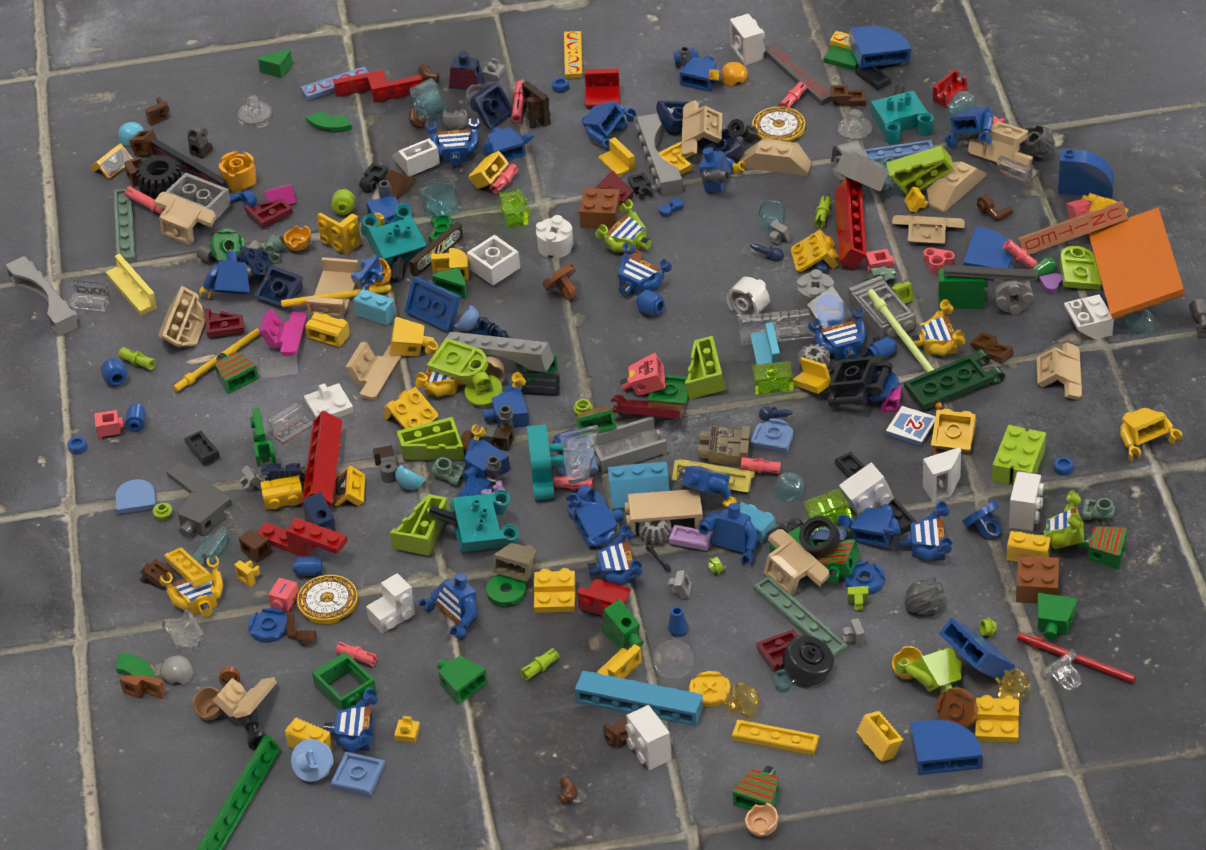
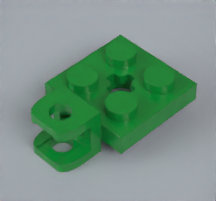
[249,408,276,467]

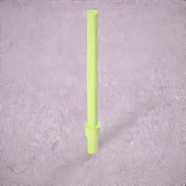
[867,289,934,372]

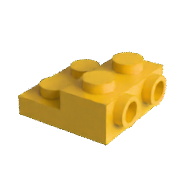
[931,409,976,453]
[534,568,576,613]
[975,695,1019,743]

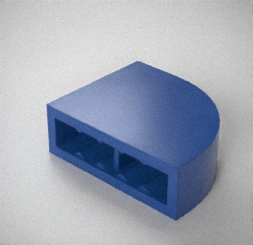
[848,26,911,68]
[1058,149,1114,198]
[963,227,1014,281]
[939,617,1015,682]
[910,720,982,775]

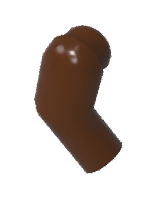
[418,64,440,82]
[409,109,427,128]
[461,430,474,454]
[559,776,577,804]

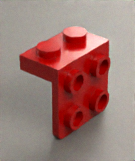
[584,68,620,108]
[577,579,631,616]

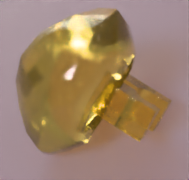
[995,669,1031,699]
[723,682,760,718]

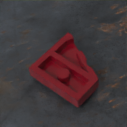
[244,199,293,228]
[205,308,245,338]

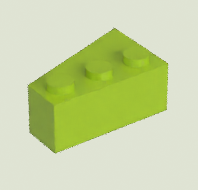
[886,146,954,195]
[685,336,726,399]
[397,417,464,460]
[390,494,449,556]

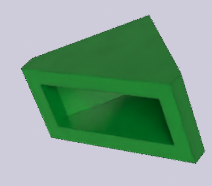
[257,49,293,78]
[432,267,467,299]

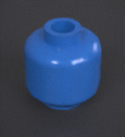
[636,290,665,317]
[101,358,128,386]

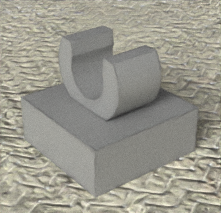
[482,58,505,81]
[769,220,792,245]
[239,465,264,492]
[667,570,692,600]
[843,618,865,648]

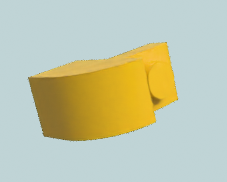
[431,248,469,280]

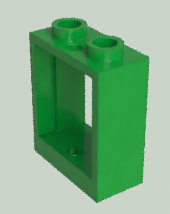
[312,652,376,710]

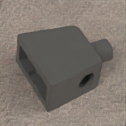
[178,492,225,537]

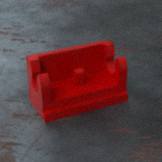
[933,69,968,108]

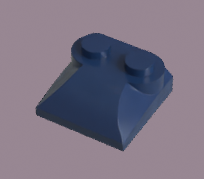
[470,81,513,129]
[656,101,688,133]
[699,126,744,161]
[254,265,303,309]

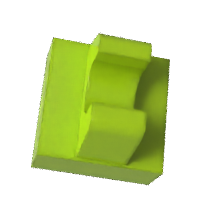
[892,281,914,304]
[847,586,869,611]

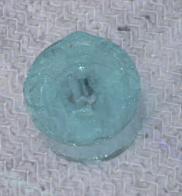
[409,78,447,119]
[420,178,458,218]

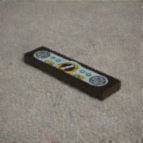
[409,222,463,277]

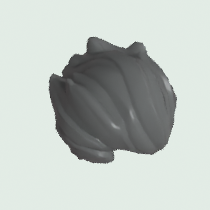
[1020,125,1055,159]
[904,577,945,616]

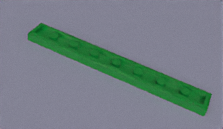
[196,735,281,850]

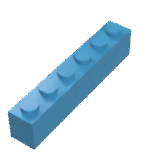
[575,671,703,727]

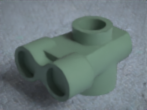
[264,235,286,263]
[865,266,897,287]
[431,457,465,486]
[1082,498,1115,522]

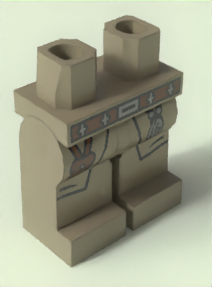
[698,426,750,466]

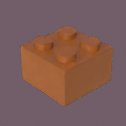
[579,188,621,229]
[1016,556,1059,603]

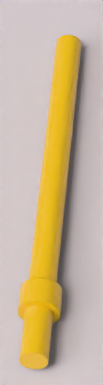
[281,285,391,308]
[173,328,261,392]

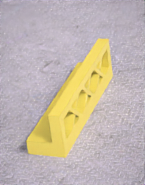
[106,254,157,316]
[672,459,755,492]

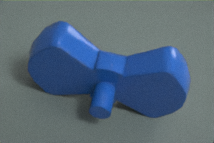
[658,198,683,217]

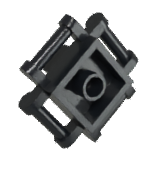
[820,354,893,408]

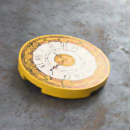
[752,107,805,142]
[297,575,358,624]

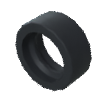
[799,516,840,557]

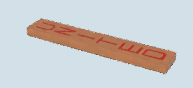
[1018,201,1128,254]

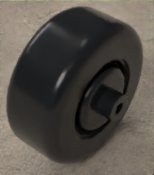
[782,635,834,685]

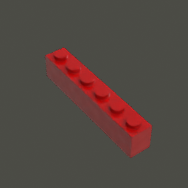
[835,177,867,270]
[301,410,343,508]

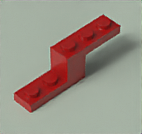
[333,70,424,103]
[256,518,348,557]

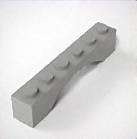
[635,113,683,196]
[5,256,78,337]
[446,332,554,372]

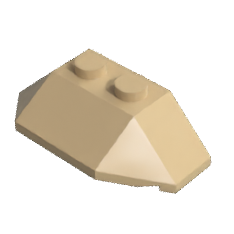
[739,139,812,176]
[926,162,987,213]
[158,286,206,347]

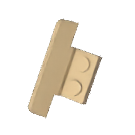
[681,100,722,157]
[968,121,1033,170]
[155,192,216,245]
[892,215,965,245]
[346,342,402,400]
[1037,342,1082,400]
[763,529,830,595]
[213,677,277,718]

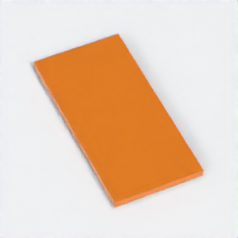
[1088,207,1186,319]

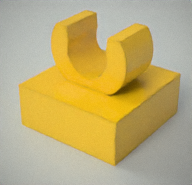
[904,187,928,213]
[234,560,260,588]
[394,716,420,743]

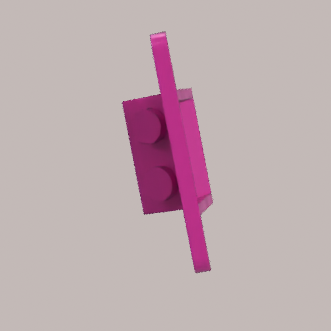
[259,309,307,356]

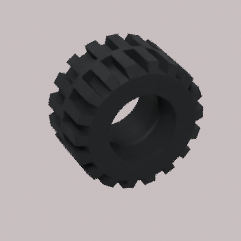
[136,155,182,199]

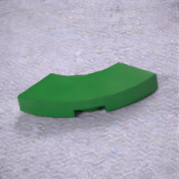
[306,111,352,132]
[428,212,452,243]
[116,653,155,677]

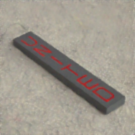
[764,41,831,105]

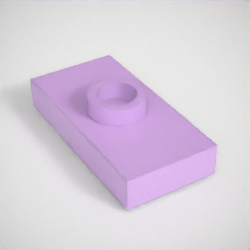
[669,525,713,551]

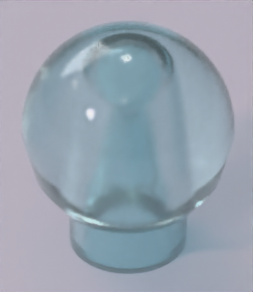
[946,91,976,116]

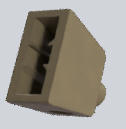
[492,543,537,582]

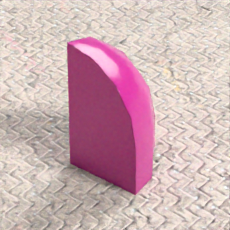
[264,183,296,204]
[880,385,901,413]

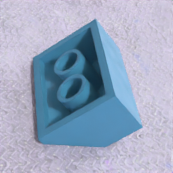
[608,462,670,511]

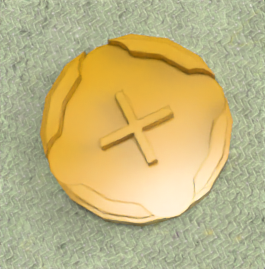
[689,671,731,707]

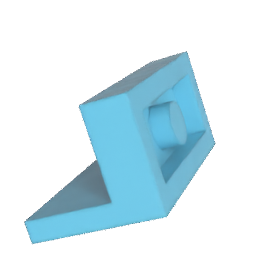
[750,322,780,367]

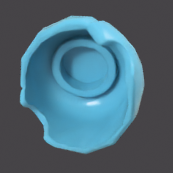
[118,122,144,146]
[395,465,425,491]

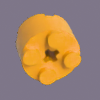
[219,151,257,193]

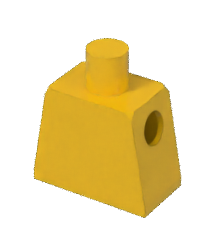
[389,317,434,357]

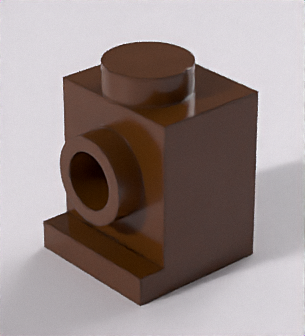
[129,130,157,156]
[239,529,272,563]

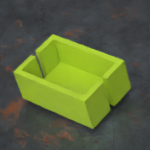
[992,425,1047,486]

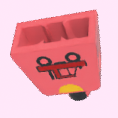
[620,352,665,396]

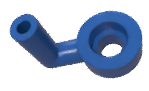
[230,190,257,208]

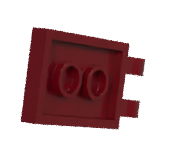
[611,394,686,418]

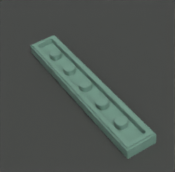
[113,189,136,263]
[753,576,848,659]

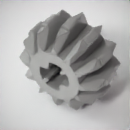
[798,344,830,370]
[638,520,672,546]

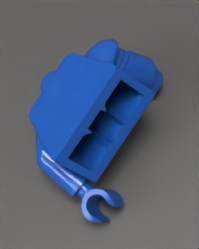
[698,503,758,565]

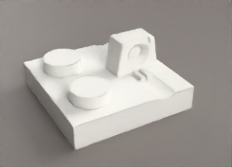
[304,383,354,418]

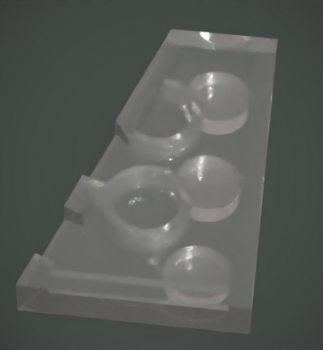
[560,424,599,485]

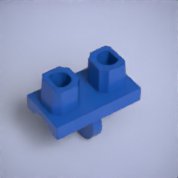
[351,255,384,290]

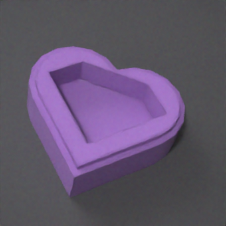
[1039,273,1063,294]

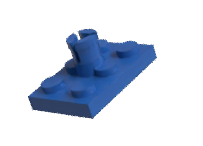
[404,276,461,332]

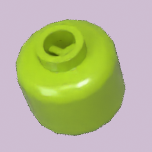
[331,189,355,216]

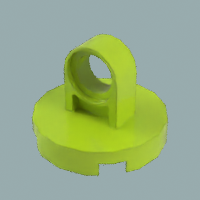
[465,372,503,409]

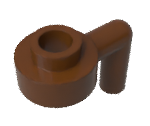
[977,194,1013,221]
[286,614,317,643]

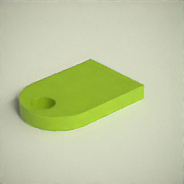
[1059,246,1102,290]
[427,338,488,381]

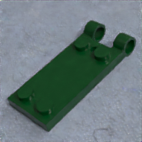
[904,349,1005,411]

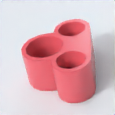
[924,248,955,275]

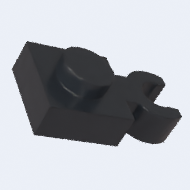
[627,172,652,199]

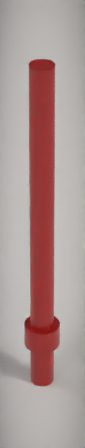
[1017,632,1136,684]

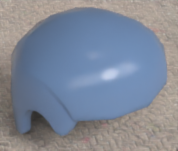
[454,305,480,332]

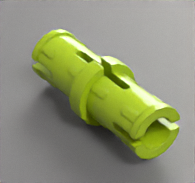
[814,196,832,228]
[119,347,156,370]
[519,648,560,681]

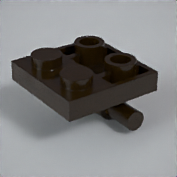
[522,81,551,129]

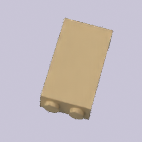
[306,257,359,318]
[625,489,703,535]

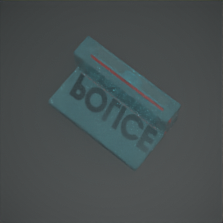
[192,526,230,568]

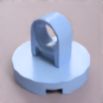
[291,739,333,782]

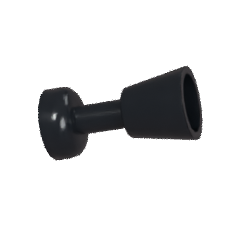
[728,119,758,142]
[238,708,266,750]

